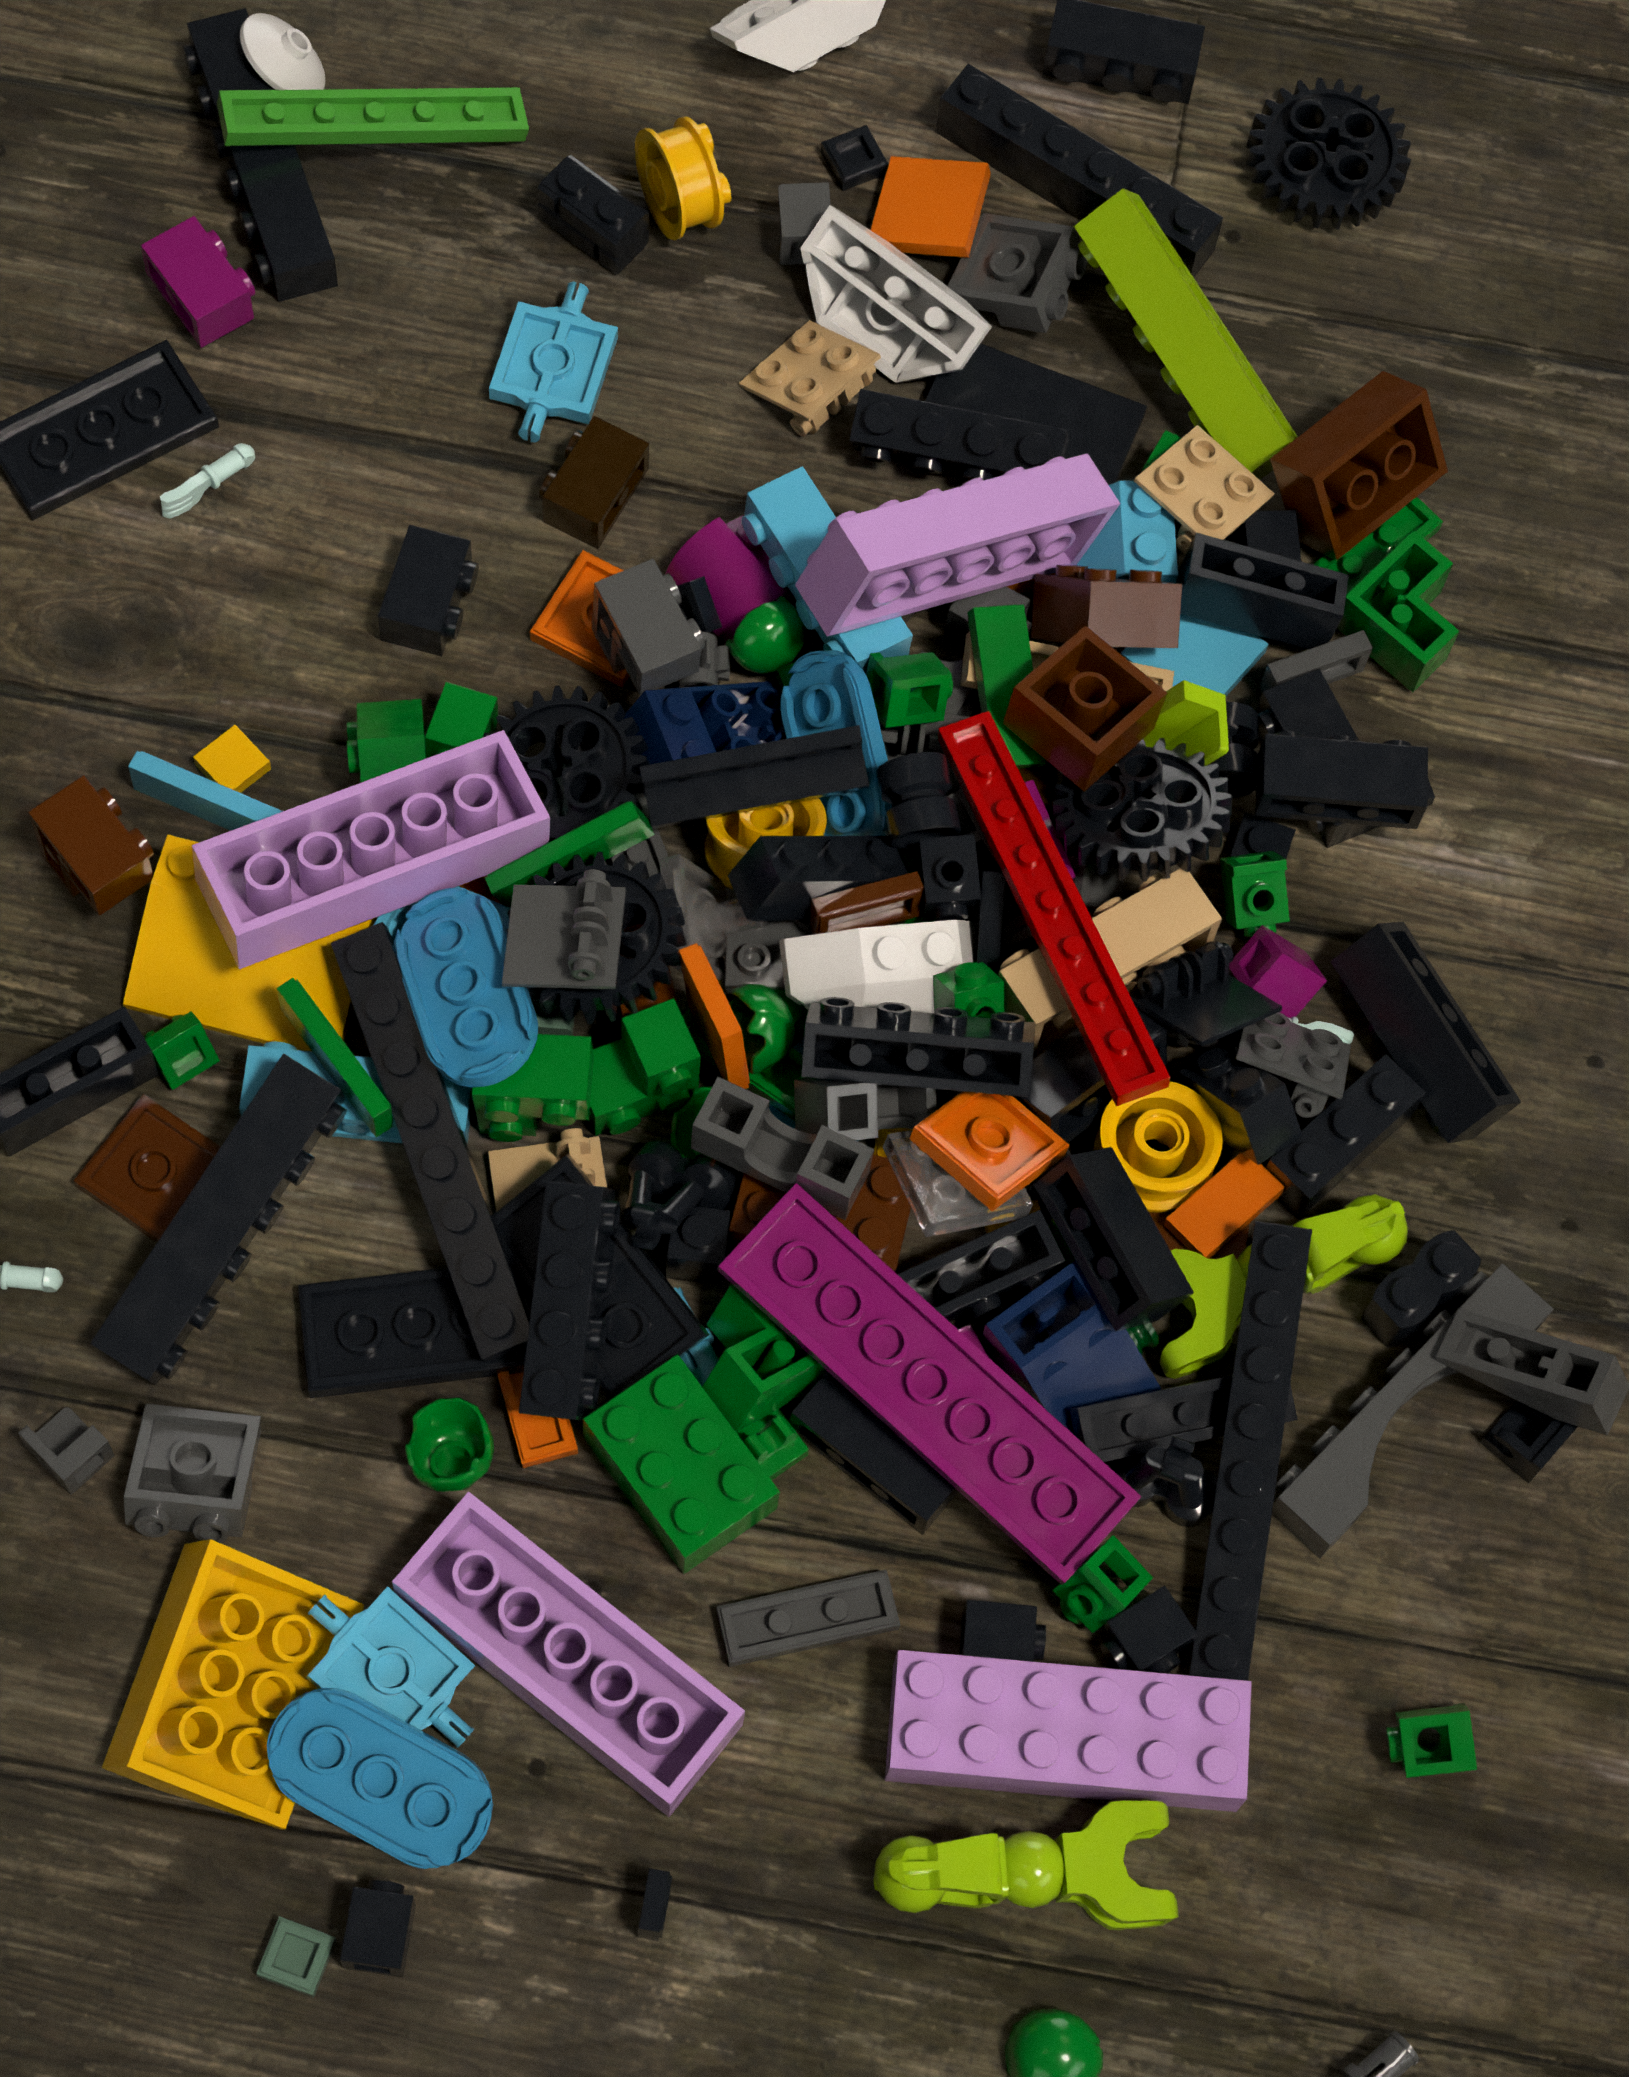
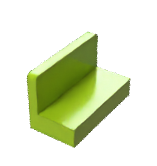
[1144,680,1229,766]

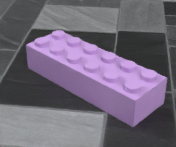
[795,453,1121,637]
[192,730,550,969]
[392,1491,745,1817]
[885,1650,1252,1812]

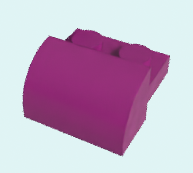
[665,515,796,644]

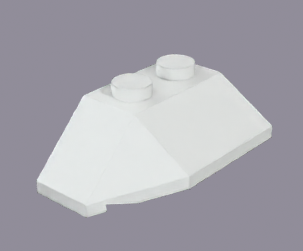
[710,0,886,72]
[800,205,992,384]
[779,920,979,1013]

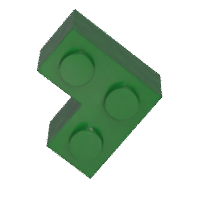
[1337,530,1460,693]
[347,699,426,782]
[588,998,701,1136]
[472,1034,594,1142]
[702,1284,827,1432]

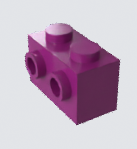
[141,216,255,348]

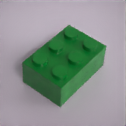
[583,1354,780,1575]

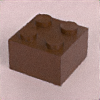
[1003,625,1168,792]

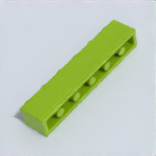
[1074,188,1298,480]

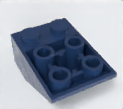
[624,681,787,800]
[980,1260,1161,1463]

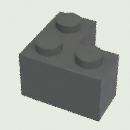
[592,558,705,696]

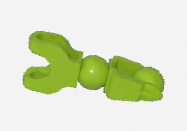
[1160,1194,1408,1379]
[874,1801,1179,1930]

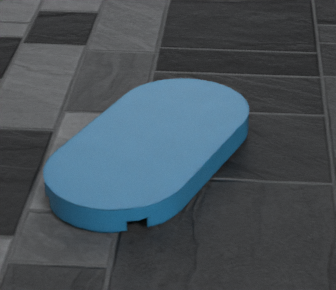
[781,650,892,836]
[394,888,538,1087]
[267,1688,493,1869]

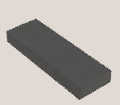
[716,1569,900,1667]

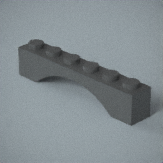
[1272,1263,1554,1559]

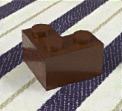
[1031,565,1182,648]
[28,775,154,916]

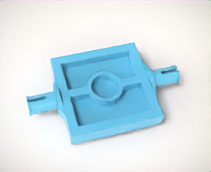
[489,282,618,442]
[306,1586,475,1748]

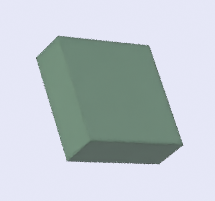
[256,1916,337,1998]

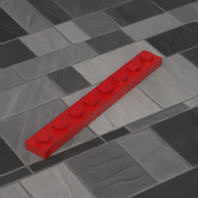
[938,711,1170,1107]

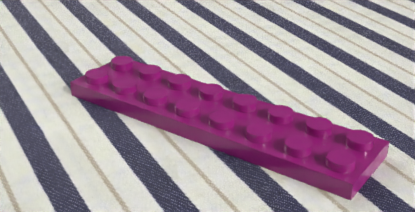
[717,1183,1142,1585]

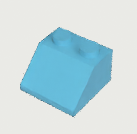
[1077,481,1178,583]

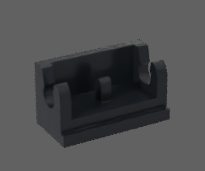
[1480,1401,1578,1484]

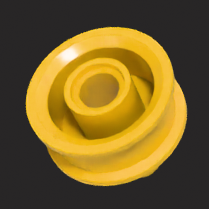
[635,116,731,240]
[704,798,827,889]
[1093,1081,1223,1213]

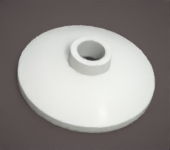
[240,13,325,90]

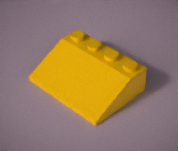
[123,834,377,1052]
[102,1539,364,1830]

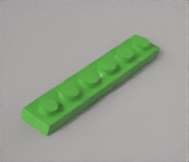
[217,87,529,146]

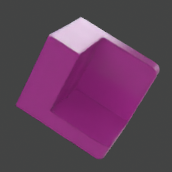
[1229,925,1327,1018]

